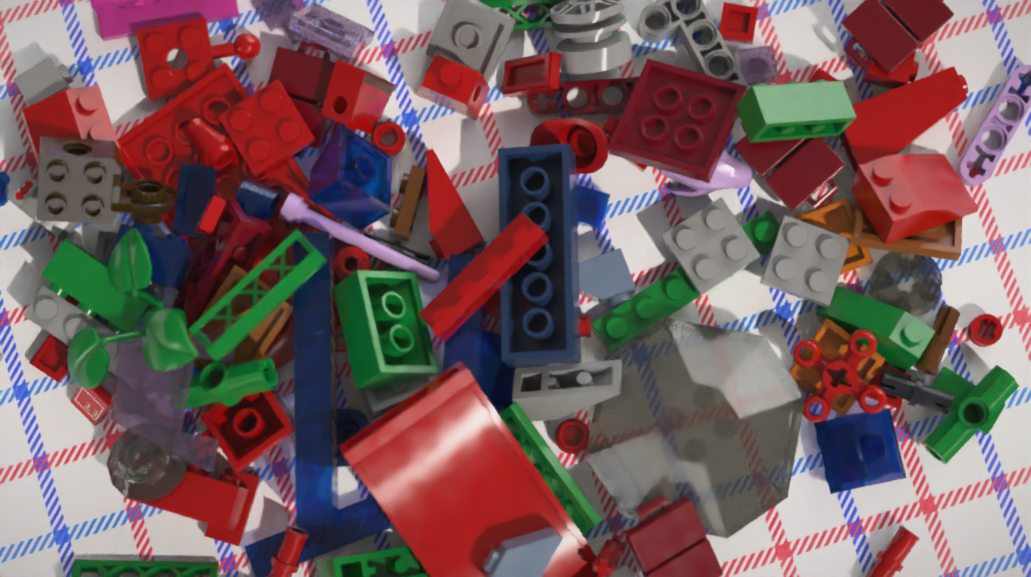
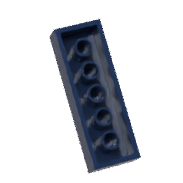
[498,143,581,368]

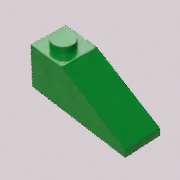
[815,286,936,373]
[316,546,430,577]

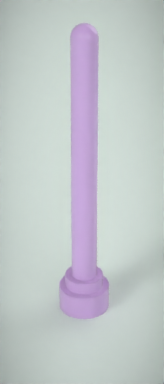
[279,192,440,284]

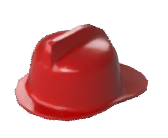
[529,118,611,174]

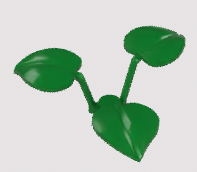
[67,229,199,389]

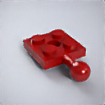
[136,18,261,100]

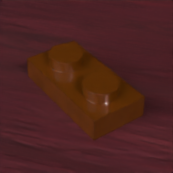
[389,165,427,242]

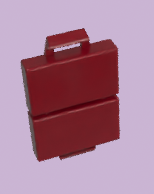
[840,0,954,75]
[267,39,336,158]
[734,122,846,213]
[624,494,723,577]

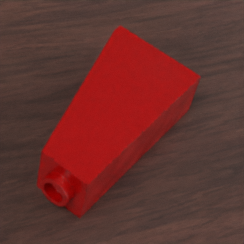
[839,66,969,175]

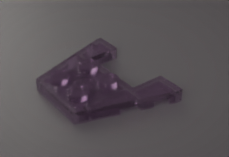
[108,331,236,472]

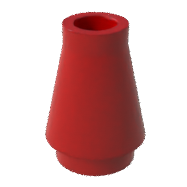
[185,118,236,170]

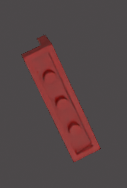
[418,212,549,341]

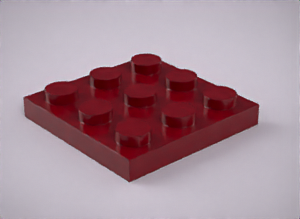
[608,58,747,183]

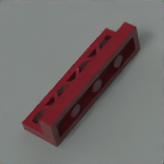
[171,199,272,334]

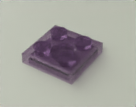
[287,2,376,59]

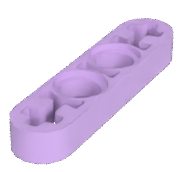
[956,65,1031,187]

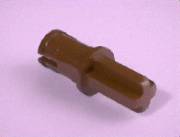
[914,305,960,376]

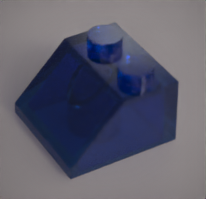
[308,124,393,230]
[442,329,516,408]
[814,408,907,494]

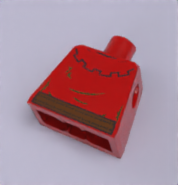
[416,54,490,121]
[321,60,396,149]

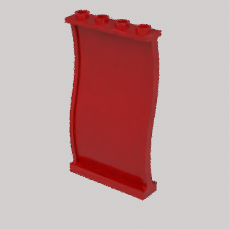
[339,361,598,577]

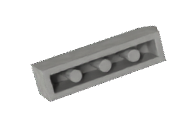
[23,286,172,396]

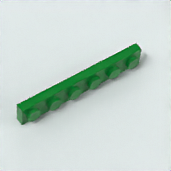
[592,209,779,354]

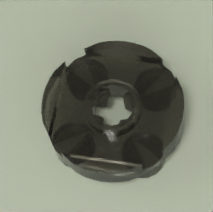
[869,251,942,318]

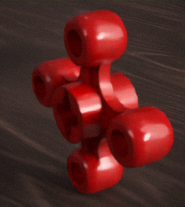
[792,329,887,423]

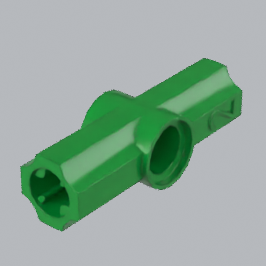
[167,357,278,411]
[922,365,1020,465]

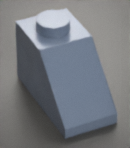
[579,248,636,307]
[483,527,563,577]

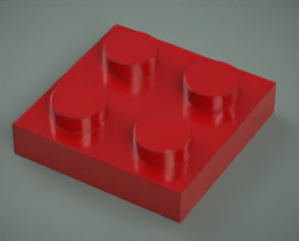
[218,79,317,178]

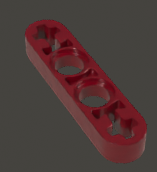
[527,77,639,118]

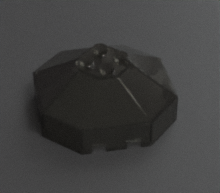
[585,317,806,539]

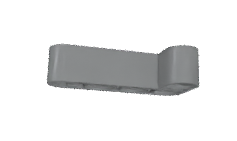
[638,0,749,118]

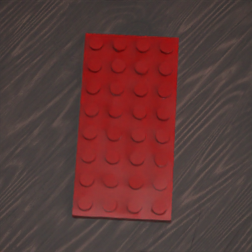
[117,62,373,371]

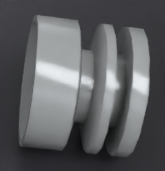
[550,0,633,74]

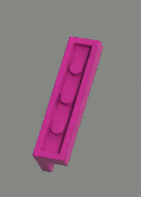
[90,0,240,42]

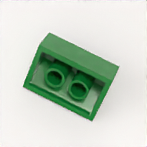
[333,270,439,389]

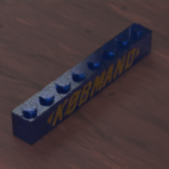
[293,231,339,527]

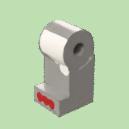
[8,175,79,241]

